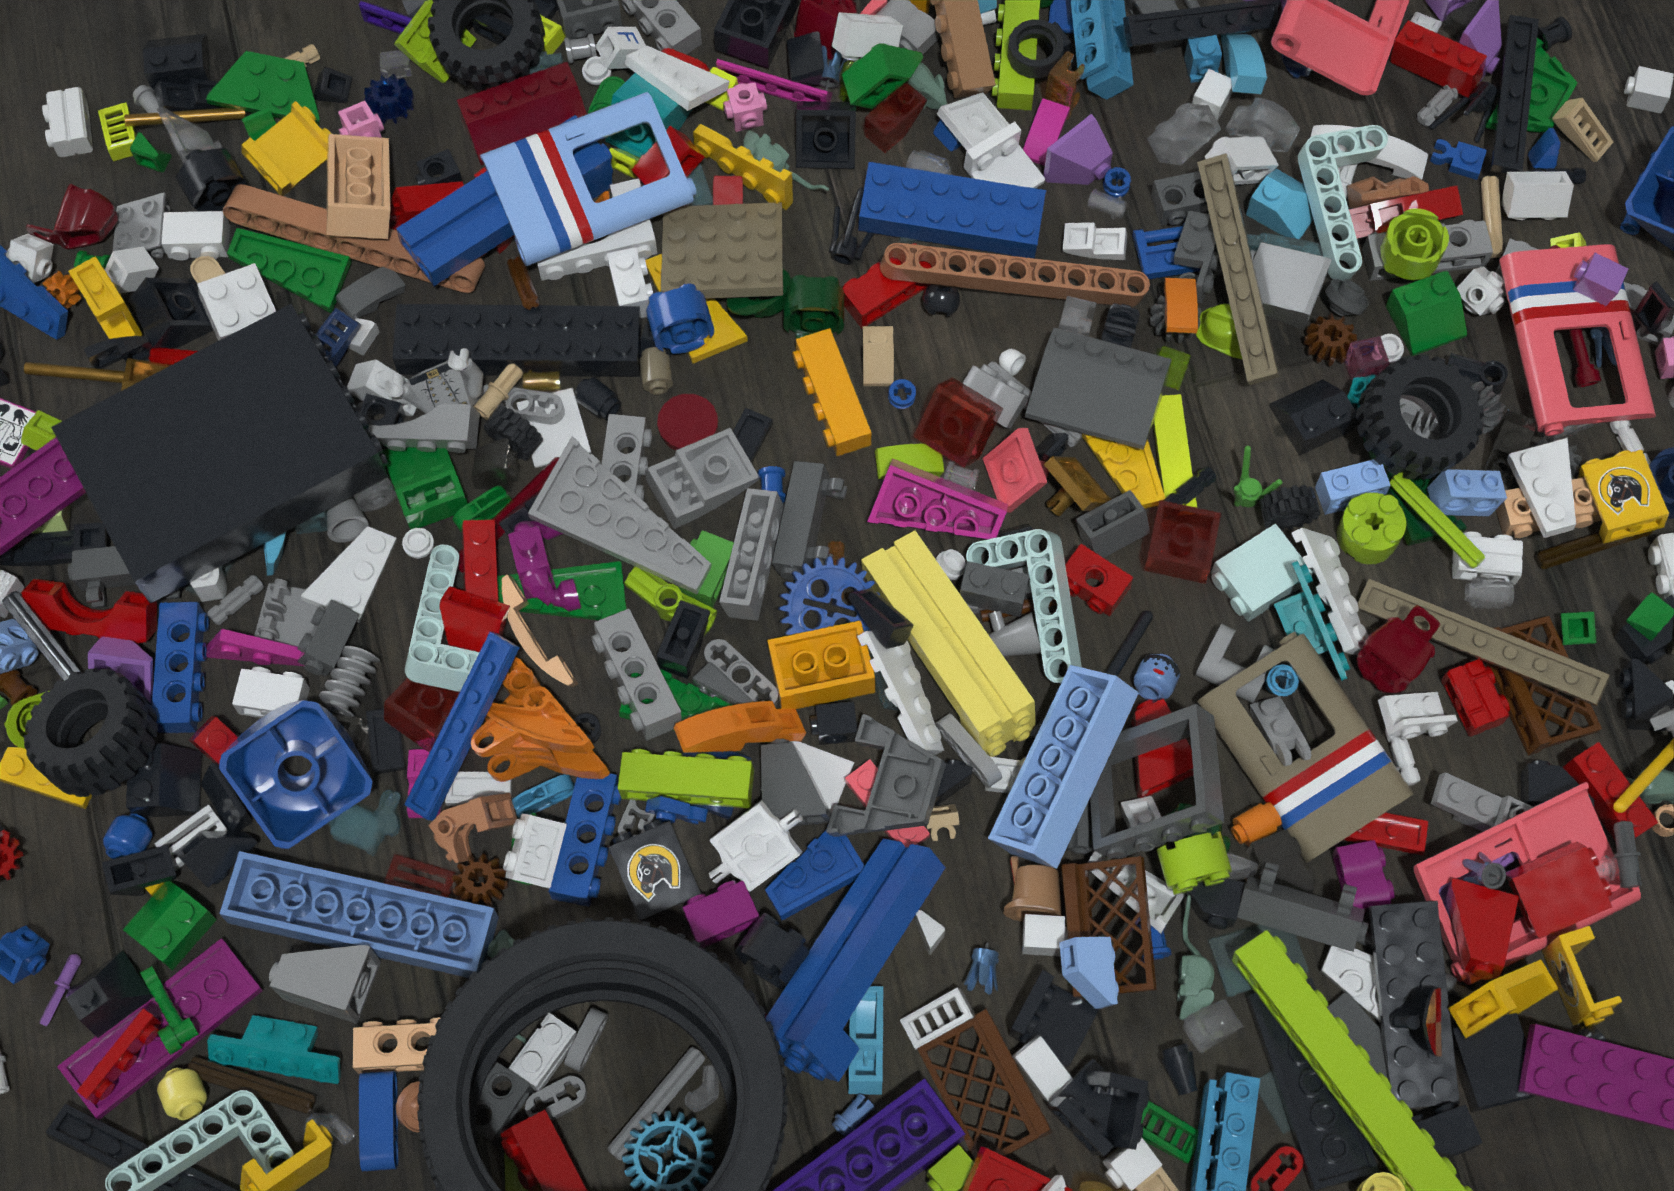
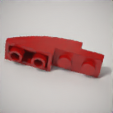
[1349,185,1463,239]

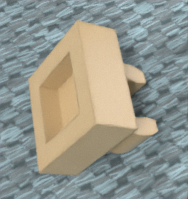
[926,804,960,841]

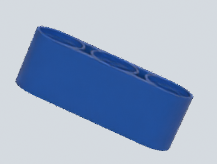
[359,1071,398,1172]

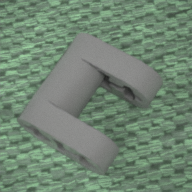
[1196,624,1275,704]

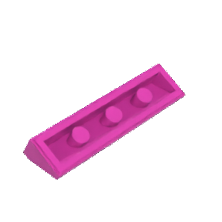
[716,59,832,102]

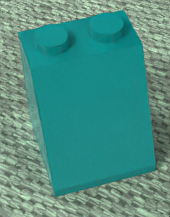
[605,73,693,158]

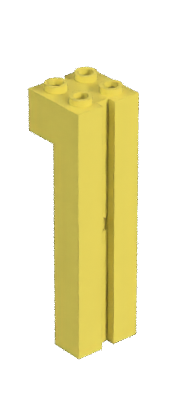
[861,530,1036,757]

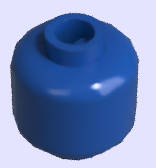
[103,813,152,859]

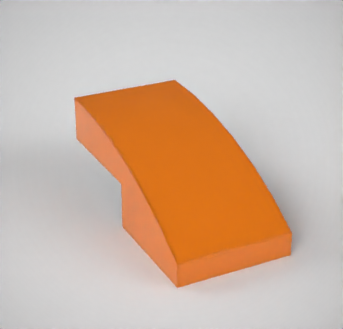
[1164,278,1198,333]

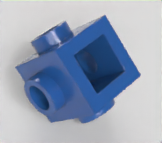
[0,925,50,984]

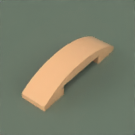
[502,575,578,687]

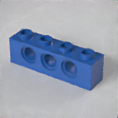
[152,602,209,733]
[548,774,622,907]

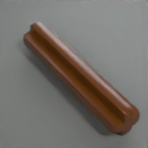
[507,256,540,310]

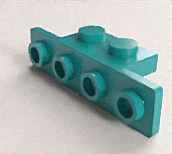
[1274,560,1350,681]
[207,1015,341,1084]

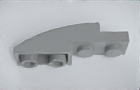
[1431,772,1533,840]

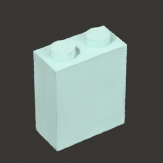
[1211,523,1313,622]

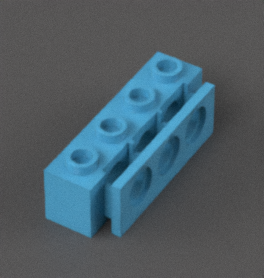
[1071,0,1134,100]
[1190,1072,1260,1191]

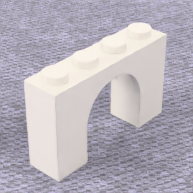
[537,178,657,281]

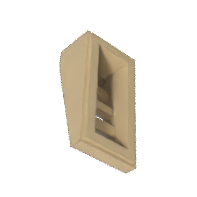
[1552,98,1613,162]

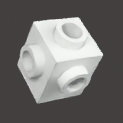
[6,234,54,283]
[1457,266,1507,316]

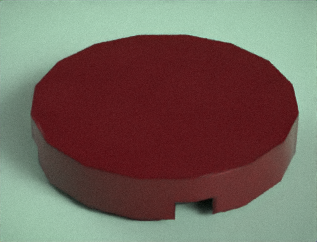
[657,394,718,451]

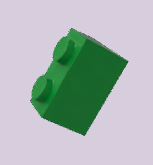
[1385,270,1467,356]
[123,881,217,971]

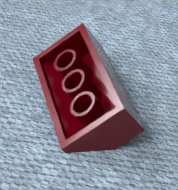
[457,62,587,165]

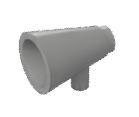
[326,497,369,542]
[988,610,1041,656]

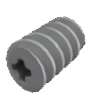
[319,646,381,719]

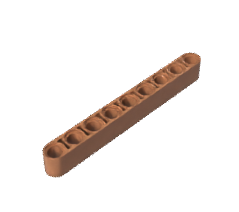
[223,184,485,293]
[880,243,1150,307]

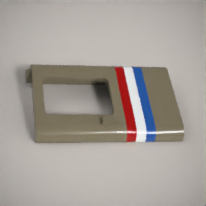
[1198,632,1414,863]

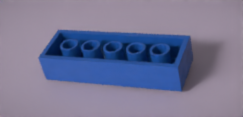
[858,162,1046,259]

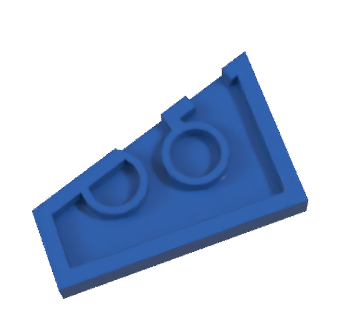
[0,245,68,340]
[765,825,865,920]

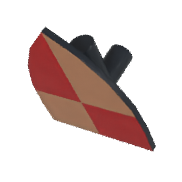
[1394,988,1442,1057]

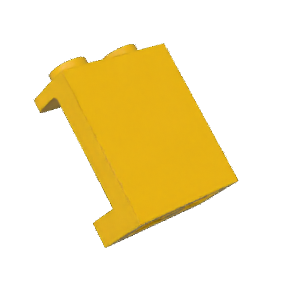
[1448,959,1558,1038]
[240,1119,333,1191]

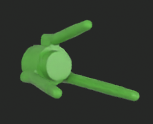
[1234,446,1282,508]

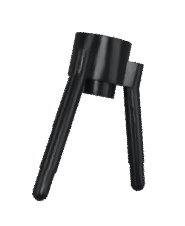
[1429,81,1499,143]
[829,188,875,265]

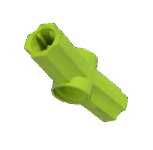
[624,567,717,636]

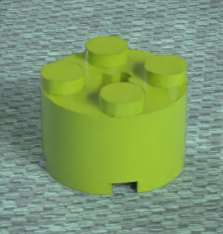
[1381,209,1449,280]
[1337,492,1406,564]
[1156,832,1232,895]

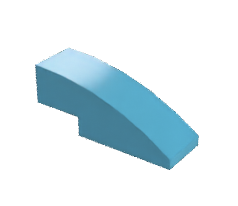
[1221,34,1267,94]
[848,986,883,1095]

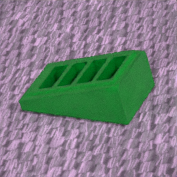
[1141,1101,1199,1163]

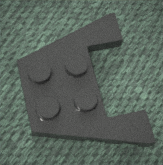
[826,714,946,837]

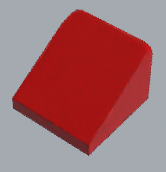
[713,176,743,205]

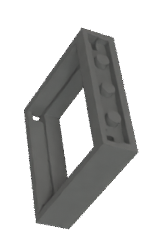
[1090,704,1224,860]

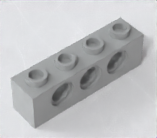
[621,0,702,54]
[1362,220,1493,281]
[601,414,652,500]
[719,488,784,621]
[591,609,682,741]

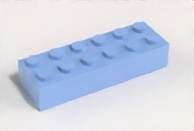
[988,665,1139,869]

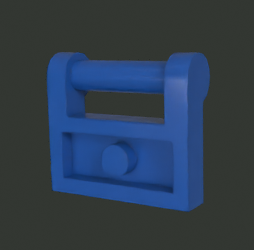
[1133,223,1201,279]

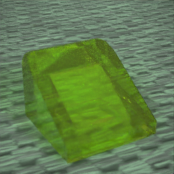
[1159,346,1191,390]

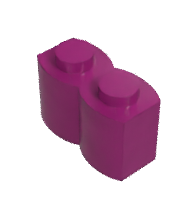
[1332,840,1394,913]

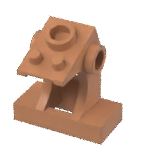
[429,793,517,863]

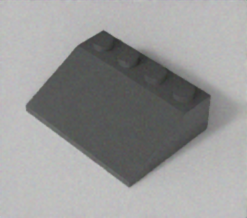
[1025,328,1172,450]

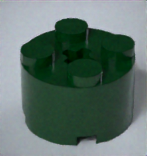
[783,275,845,338]

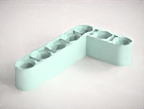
[1298,125,1388,281]
[966,529,1082,683]
[405,545,479,692]
[105,1090,294,1191]

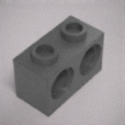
[1151,171,1209,226]
[475,1062,534,1146]

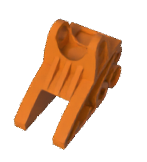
[471,657,611,782]

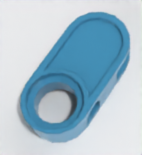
[512,774,574,818]

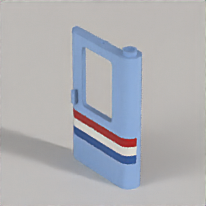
[480,92,697,266]

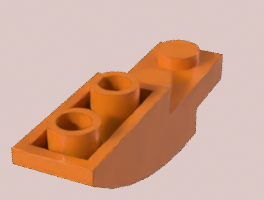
[673,701,806,753]

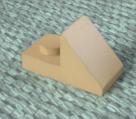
[863,326,894,386]

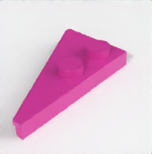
[206,629,304,666]

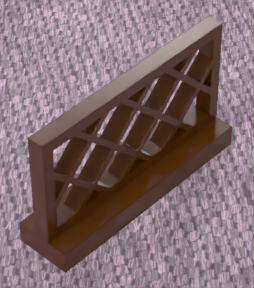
[1485,616,1602,756]
[1062,856,1157,1000]
[917,1009,1053,1159]

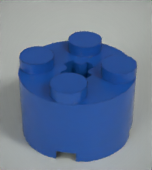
[646,283,714,354]

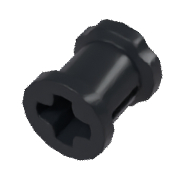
[1537,16,1572,51]

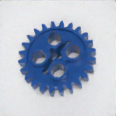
[778,556,880,635]

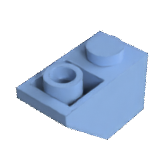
[1059,937,1119,1009]

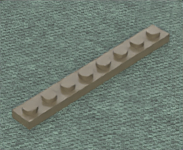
[1197,153,1280,385]
[1358,579,1610,706]

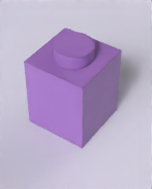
[1573,253,1628,306]

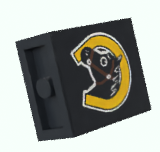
[609,819,701,921]

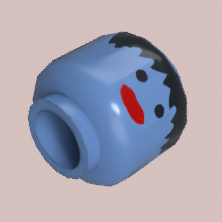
[1134,654,1180,702]

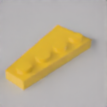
[693,124,793,210]
[645,254,748,364]

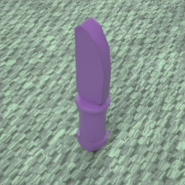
[40,954,82,1026]

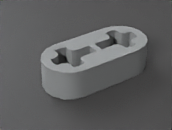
[564,1007,608,1072]
[525,1076,587,1121]

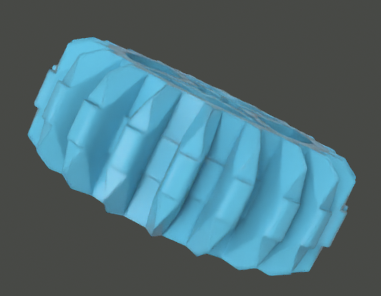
[622,1111,715,1191]

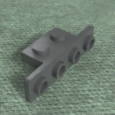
[1174,211,1220,303]

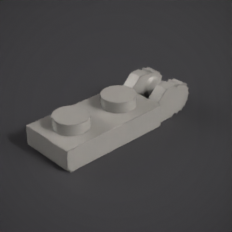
[1250,696,1312,766]

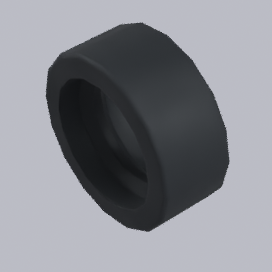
[1008,19,1064,79]

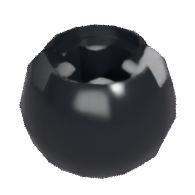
[922,284,960,316]

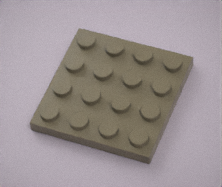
[661,202,783,298]

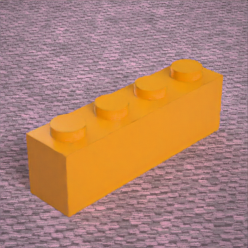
[792,328,872,456]

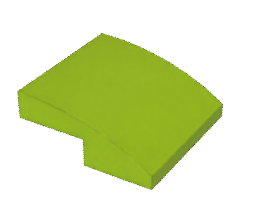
[394,0,476,83]

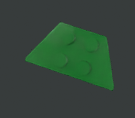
[1486,38,1578,132]
[206,51,320,126]

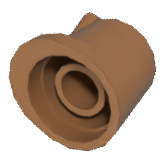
[1003,856,1061,922]

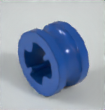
[1103,167,1131,198]
[888,379,916,409]

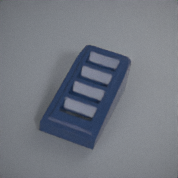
[314,308,362,368]

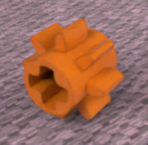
[42,271,82,310]

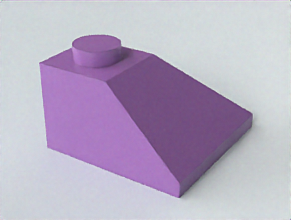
[1459,0,1502,82]
[1044,114,1113,185]
[88,637,153,707]

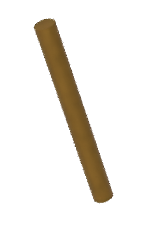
[124,108,245,126]
[24,362,125,383]

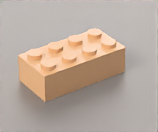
[326,134,390,239]

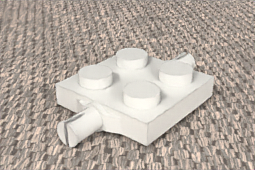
[709,800,803,892]

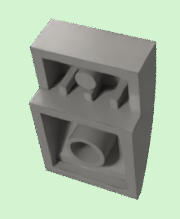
[646,428,759,529]

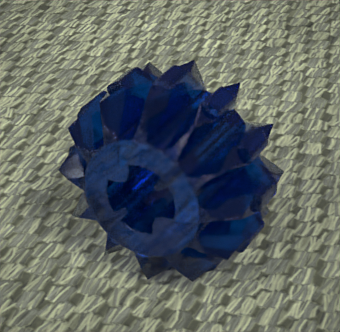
[364,73,414,124]

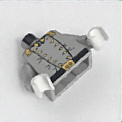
[385,348,483,414]

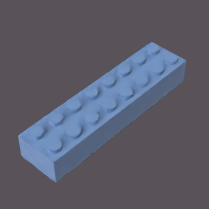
[220,851,499,978]

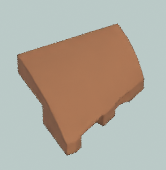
[1347,176,1429,208]

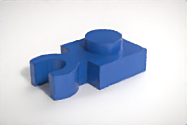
[1430,139,1487,180]
[645,796,708,824]

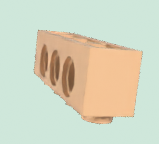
[353,1018,441,1074]

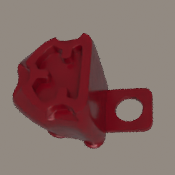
[787,0,857,59]
[26,184,118,250]
[1357,605,1440,693]

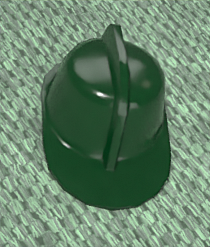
[727,269,791,318]

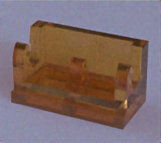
[1045,51,1085,119]

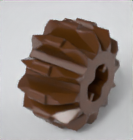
[1304,313,1357,367]
[452,853,508,907]

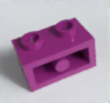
[683,881,759,948]

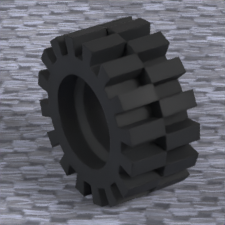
[484,406,543,461]
[1260,485,1321,531]

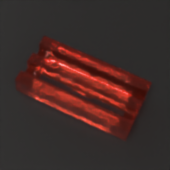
[384,854,456,898]

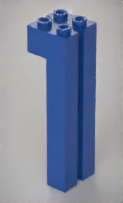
[396,115,613,286]
[765,838,946,1082]

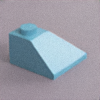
[1246,169,1314,244]

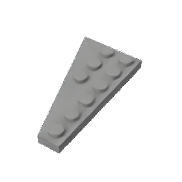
[528,436,711,594]

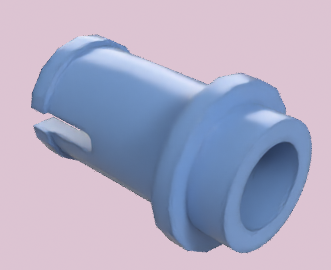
[832,1093,875,1137]

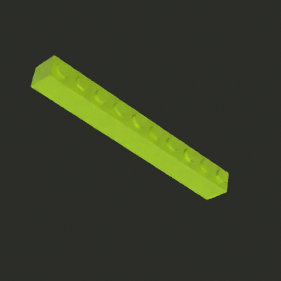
[1232,930,1473,1191]

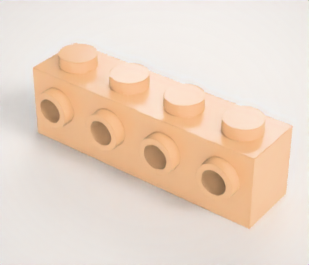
[1496,478,1602,538]

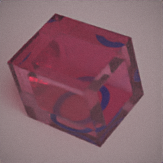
[1345,336,1390,382]

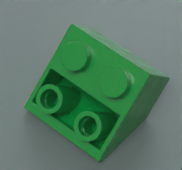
[842,43,923,109]

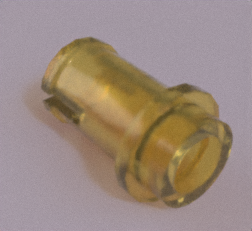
[523,370,560,391]

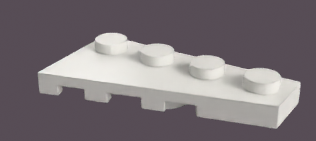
[1292,528,1368,655]
[857,631,944,755]

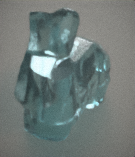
[327,790,400,856]

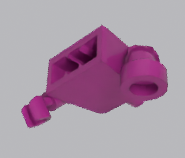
[508,521,581,611]

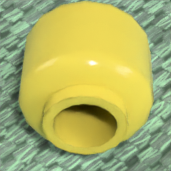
[157,1068,207,1120]

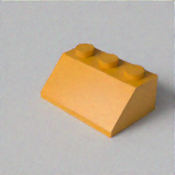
[767,620,875,709]

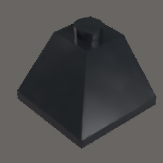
[66,950,153,1038]

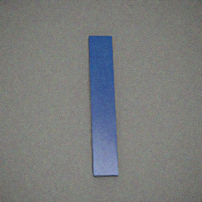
[404,632,520,821]

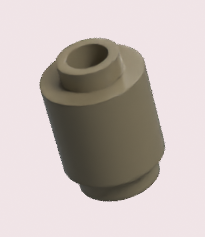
[639,347,673,395]

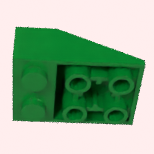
[383,447,467,530]

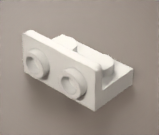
[1378,692,1458,739]
[503,813,567,888]

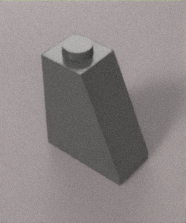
[761,739,832,826]

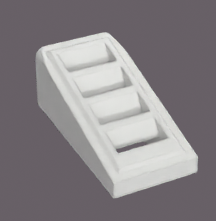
[900,987,975,1050]

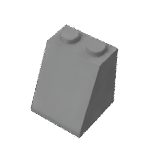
[1251,242,1332,330]
[269,945,381,1024]

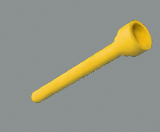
[1613,738,1674,813]

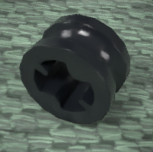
[574,713,601,744]

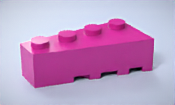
[867,458,1008,539]

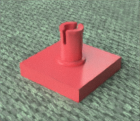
[983,428,1049,512]

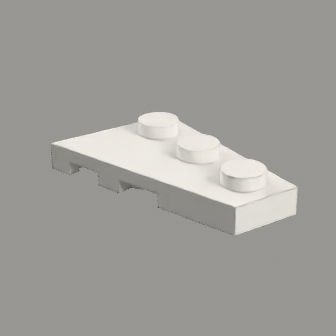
[625,46,729,111]
[1088,851,1185,933]
[1320,945,1381,1023]

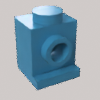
[1184,35,1222,83]

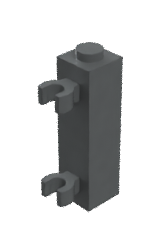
[772,461,848,580]
[68,546,180,608]
[1237,861,1369,952]

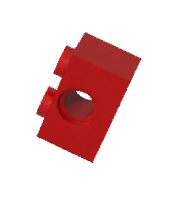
[1065,544,1133,617]

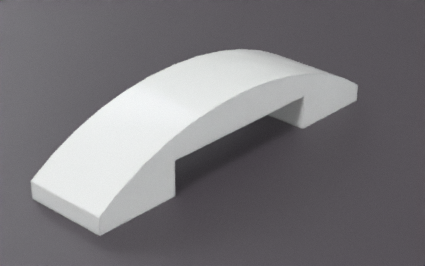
[1309,125,1428,180]

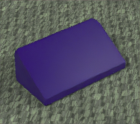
[359,1,413,34]

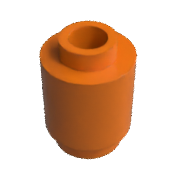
[1231,802,1282,847]

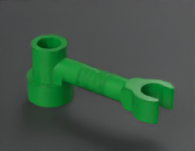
[140,966,199,1055]

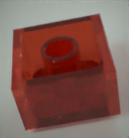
[913,377,1004,468]
[1144,500,1221,584]
[384,678,460,753]

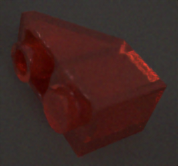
[864,82,927,154]

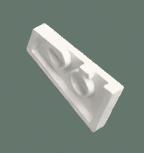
[1507,438,1576,538]
[300,526,397,623]

